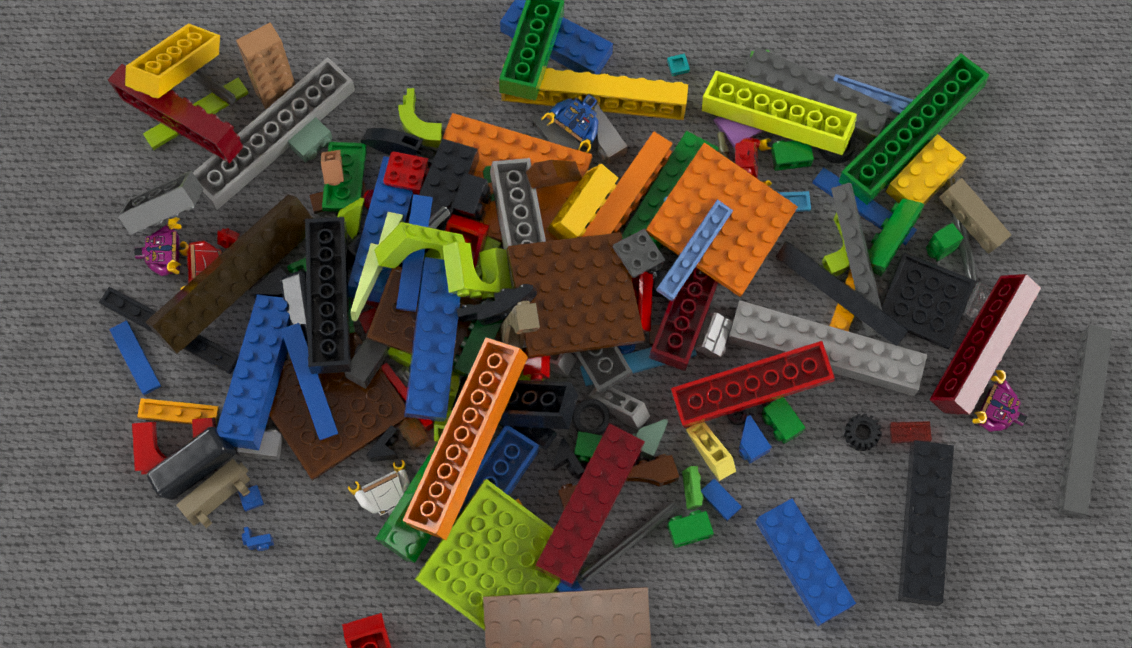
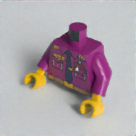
[134,217,181,276]
[972,370,1027,432]

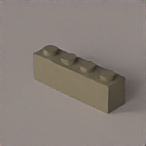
[939,178,1011,254]

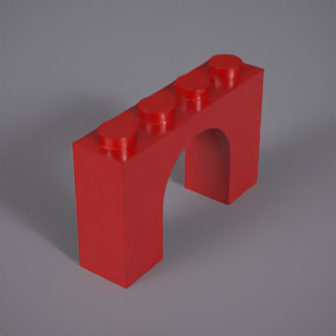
[132,417,216,475]

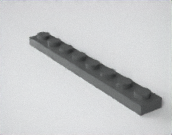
[831,183,882,337]

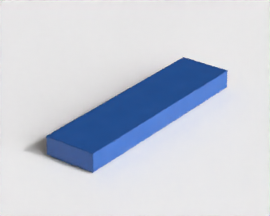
[109,320,161,395]

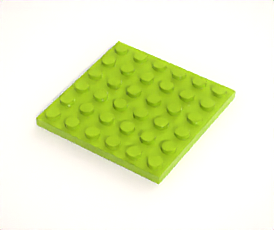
[414,479,560,631]

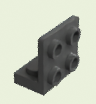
[613,228,665,278]

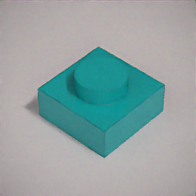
[667,53,690,77]

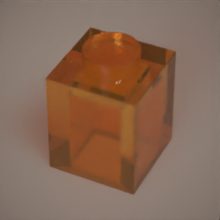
[398,418,429,451]

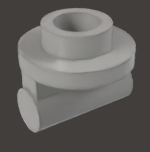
[395,366,410,389]

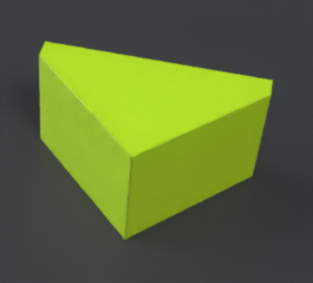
[337,198,364,238]

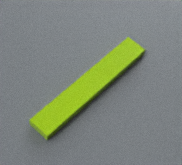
[143,77,249,150]

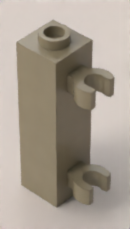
[176,459,250,528]

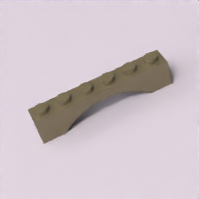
[498,301,540,349]

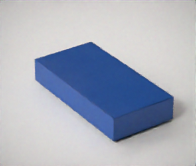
[701,479,742,521]

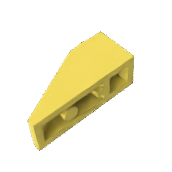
[686,422,736,481]

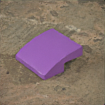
[713,117,764,148]

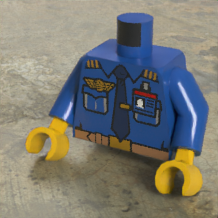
[541,94,598,153]

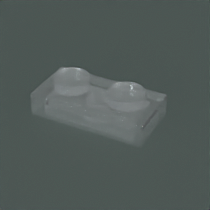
[963,282,992,323]

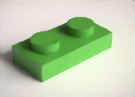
[682,466,703,510]

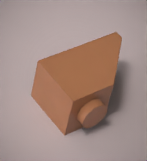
[321,150,344,186]

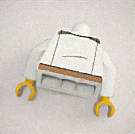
[348,460,410,516]

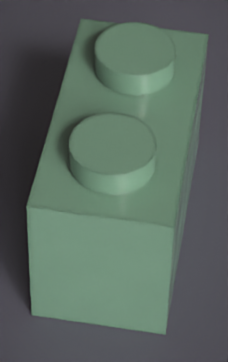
[288,117,333,163]

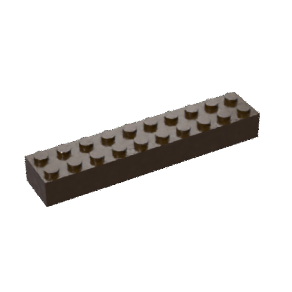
[146,194,314,354]

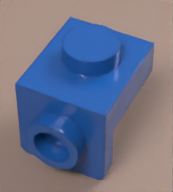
[242,527,274,551]

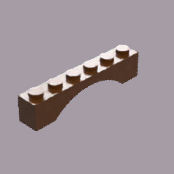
[558,454,679,511]

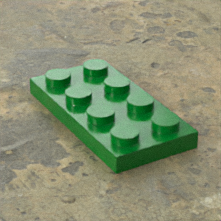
[322,142,367,212]

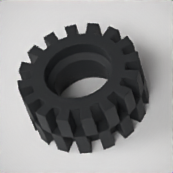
[844,413,882,451]

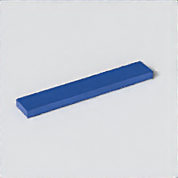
[812,167,917,246]
[396,194,433,312]
[281,323,339,440]

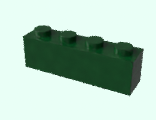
[452,298,504,378]

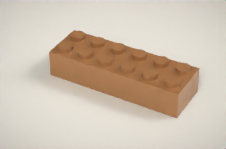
[236,23,295,109]

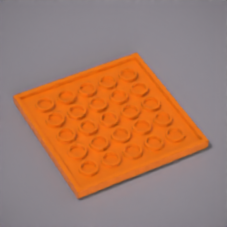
[646,143,798,297]

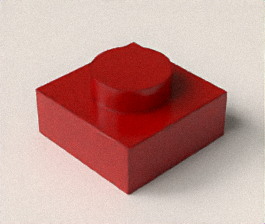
[358,308,376,334]

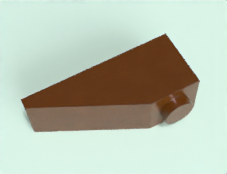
[526,160,582,189]

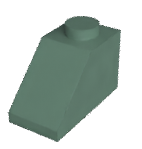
[633,419,668,460]

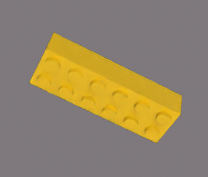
[125,23,220,98]

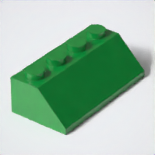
[867,198,925,277]

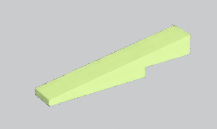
[351,212,404,321]

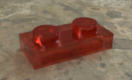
[889,421,932,443]

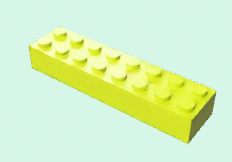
[702,71,857,155]

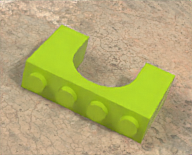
[374,222,465,269]
[442,241,512,301]

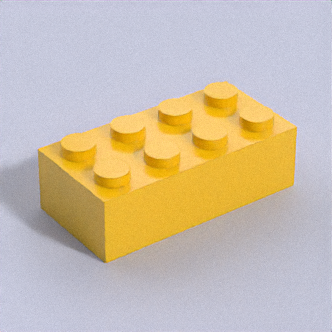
[886,134,966,204]
[547,164,618,240]

